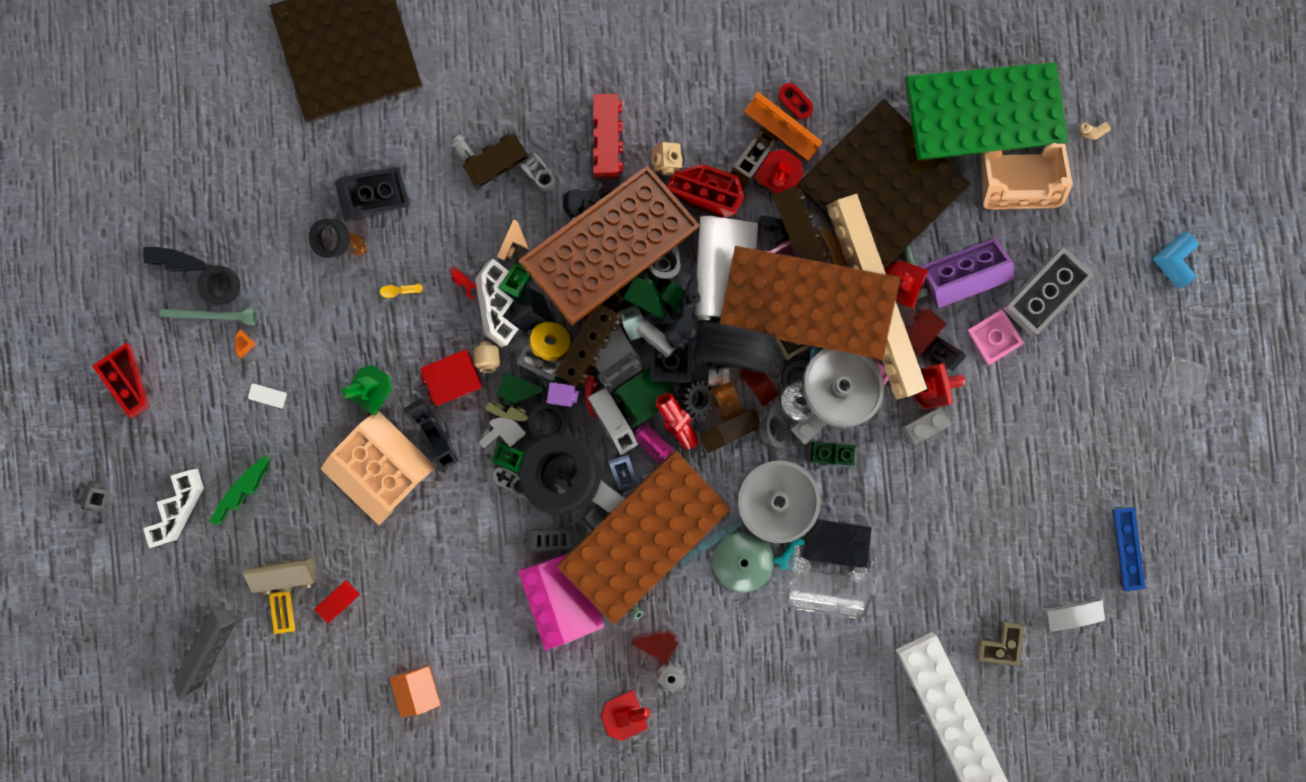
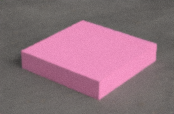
[966,309,1024,365]

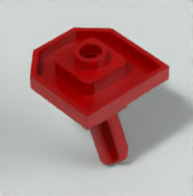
[752,149,804,194]
[885,260,929,309]
[914,364,966,409]
[600,690,651,741]

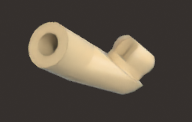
[1079,122,1111,140]

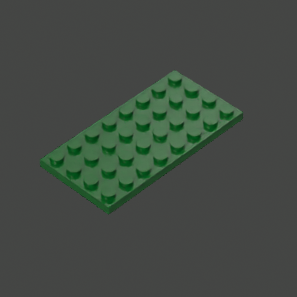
[905,62,1068,160]

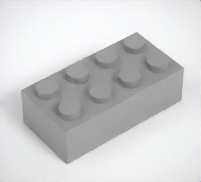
[1002,247,1094,336]

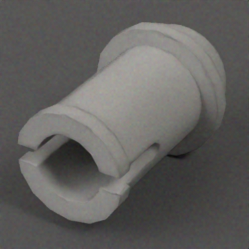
[450,135,475,162]

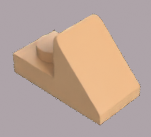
[497,219,529,262]

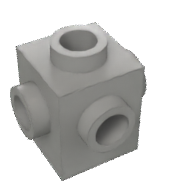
[656,661,686,693]

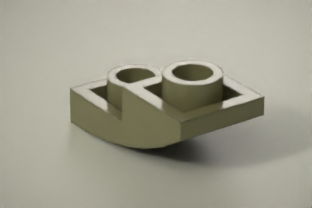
[485,401,528,421]

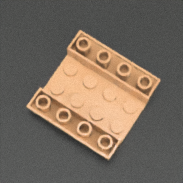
[321,411,437,525]

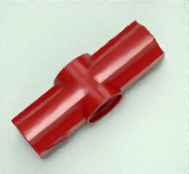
[656,393,699,450]

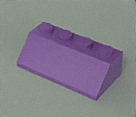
[920,238,1015,308]

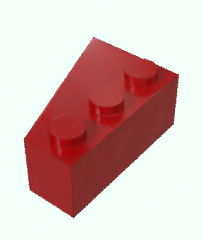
[92,342,151,418]

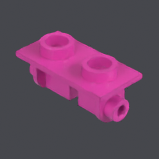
[633,422,673,464]

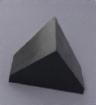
[508,287,555,331]

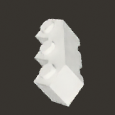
[475,259,518,348]
[143,469,204,548]

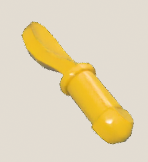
[380,284,423,299]

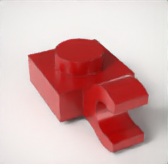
[448,265,477,300]

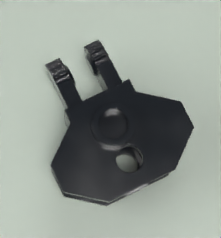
[562,182,609,221]

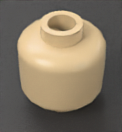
[473,342,500,373]

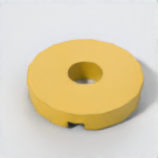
[529,322,571,361]

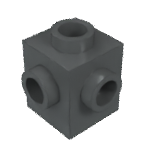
[74,480,109,511]

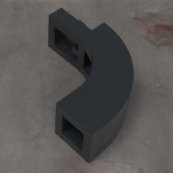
[403,398,459,471]

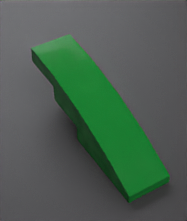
[209,456,273,525]

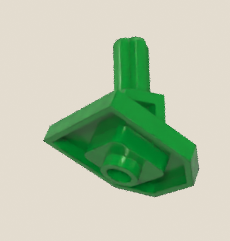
[341,365,392,416]

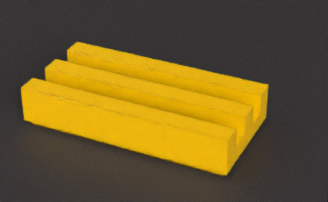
[269,591,295,634]

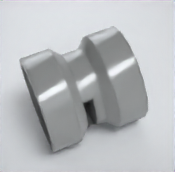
[708,366,729,387]

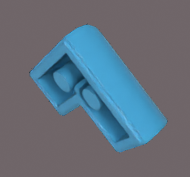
[1152,232,1199,289]

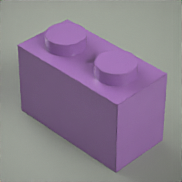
[547,383,580,407]

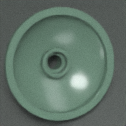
[713,531,774,592]

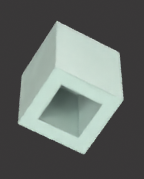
[618,305,644,341]

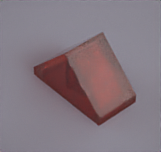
[738,370,779,407]

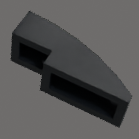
[143,247,212,272]

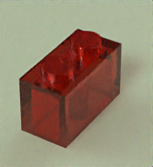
[905,308,947,356]

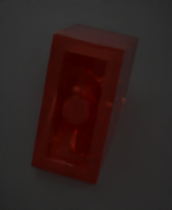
[630,629,679,664]

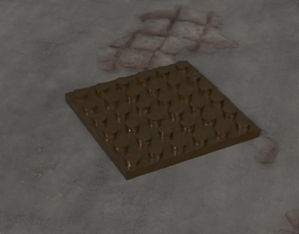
[269,0,423,123]
[797,99,971,269]

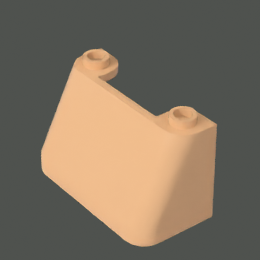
[981,143,1073,210]

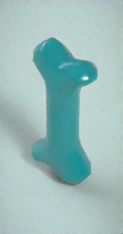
[773,538,805,570]

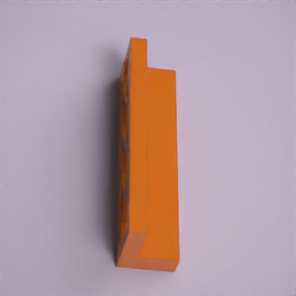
[744,92,822,162]

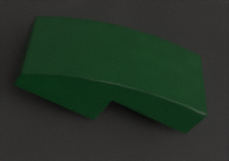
[810,442,856,466]

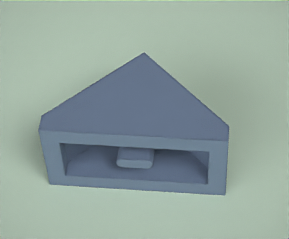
[608,454,638,491]

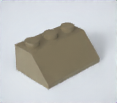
[243,557,318,596]

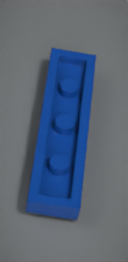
[1112,507,1146,591]

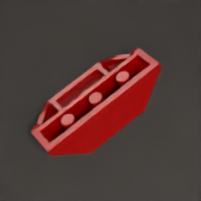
[666,164,744,218]

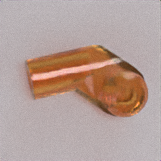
[349,232,367,257]

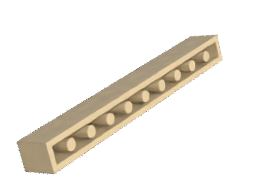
[826,194,927,400]

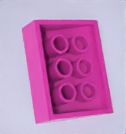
[518,553,604,650]

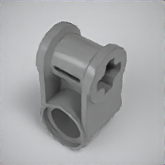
[519,152,556,192]

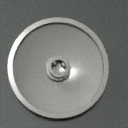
[802,349,884,428]
[738,460,821,543]

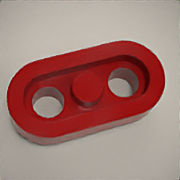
[778,83,813,120]

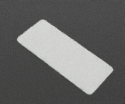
[248,383,287,408]

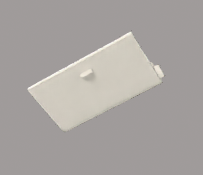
[694,216,758,321]

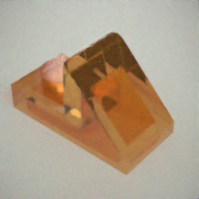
[712,381,744,421]

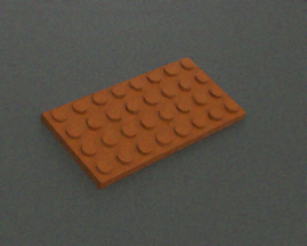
[519,165,700,325]
[720,246,900,360]
[556,451,732,625]

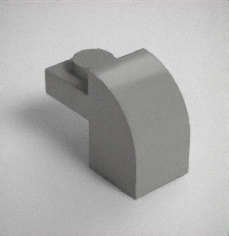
[479,417,528,448]

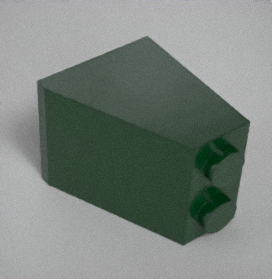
[610,367,677,430]

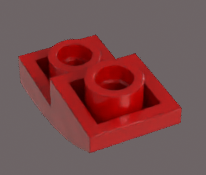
[585,375,598,418]
[313,580,360,624]

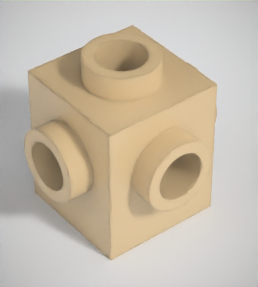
[652,142,682,175]

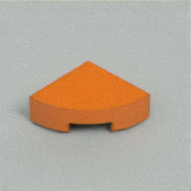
[235,329,256,358]

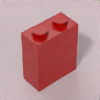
[419,349,484,406]

